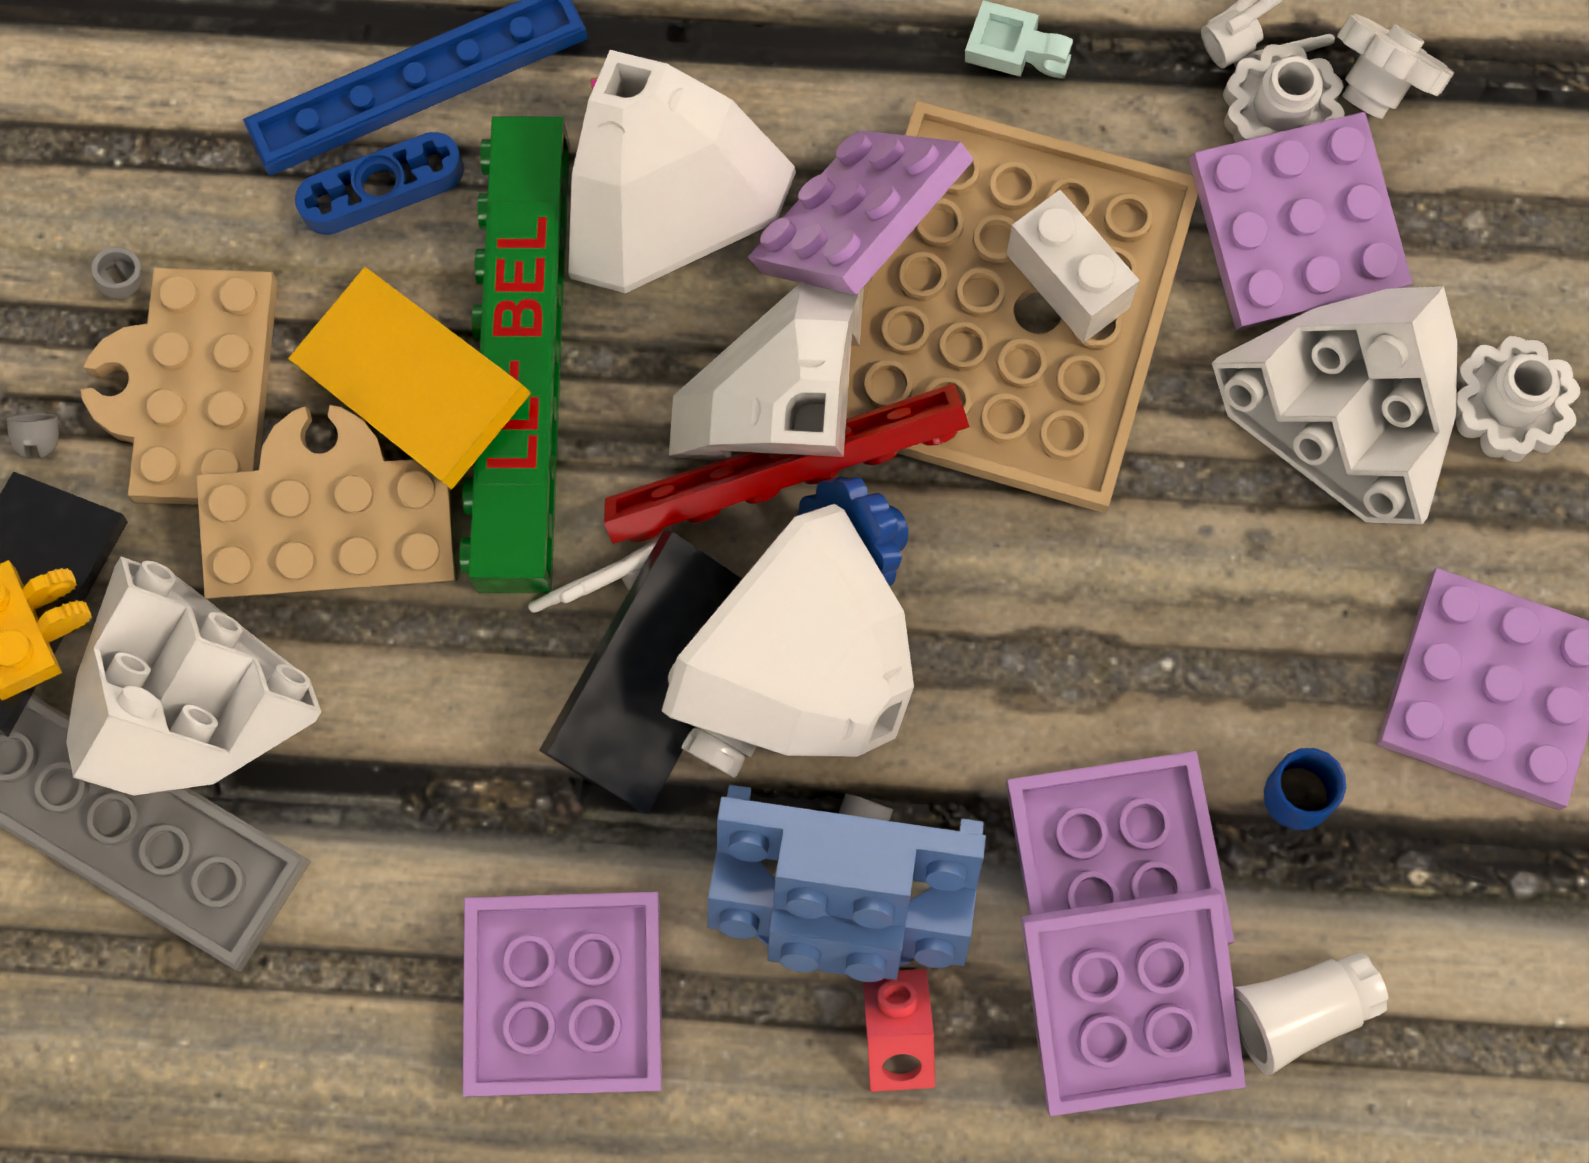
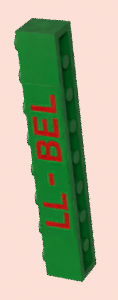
[460,116,570,594]

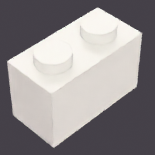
[1006,190,1140,343]

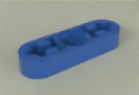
[295,132,464,235]

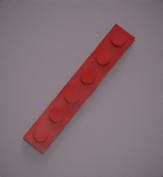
[604,383,970,544]

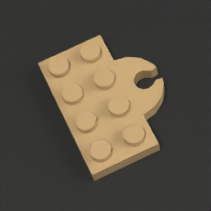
[80,268,278,505]
[196,405,457,599]

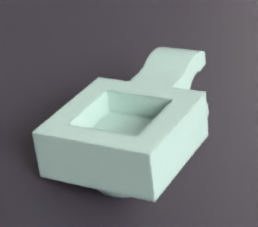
[965,0,1073,78]

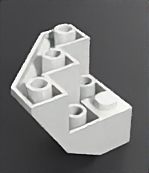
[568,50,796,293]
[669,282,864,460]
[1212,286,1457,524]
[662,504,914,757]
[66,556,322,796]

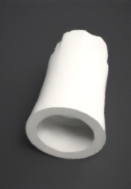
[1234,953,1389,1076]

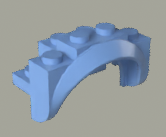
[707,785,986,982]

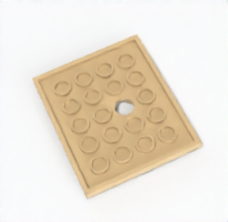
[846,100,1198,514]

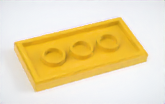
[288,267,531,490]

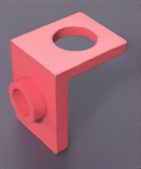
[863,969,935,1092]

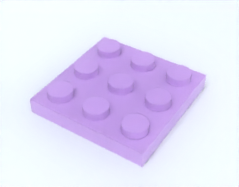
[1189,112,1413,331]
[748,130,974,295]
[1376,568,1589,810]
[1006,751,1235,945]
[1020,888,1246,1116]
[463,892,663,1097]

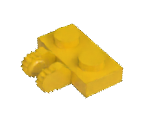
[0,560,92,701]

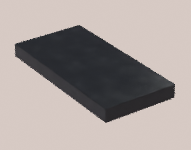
[0,471,128,737]
[539,531,742,814]

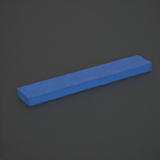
[243,0,588,176]

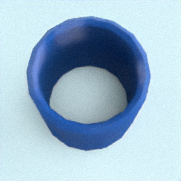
[1263,748,1347,830]

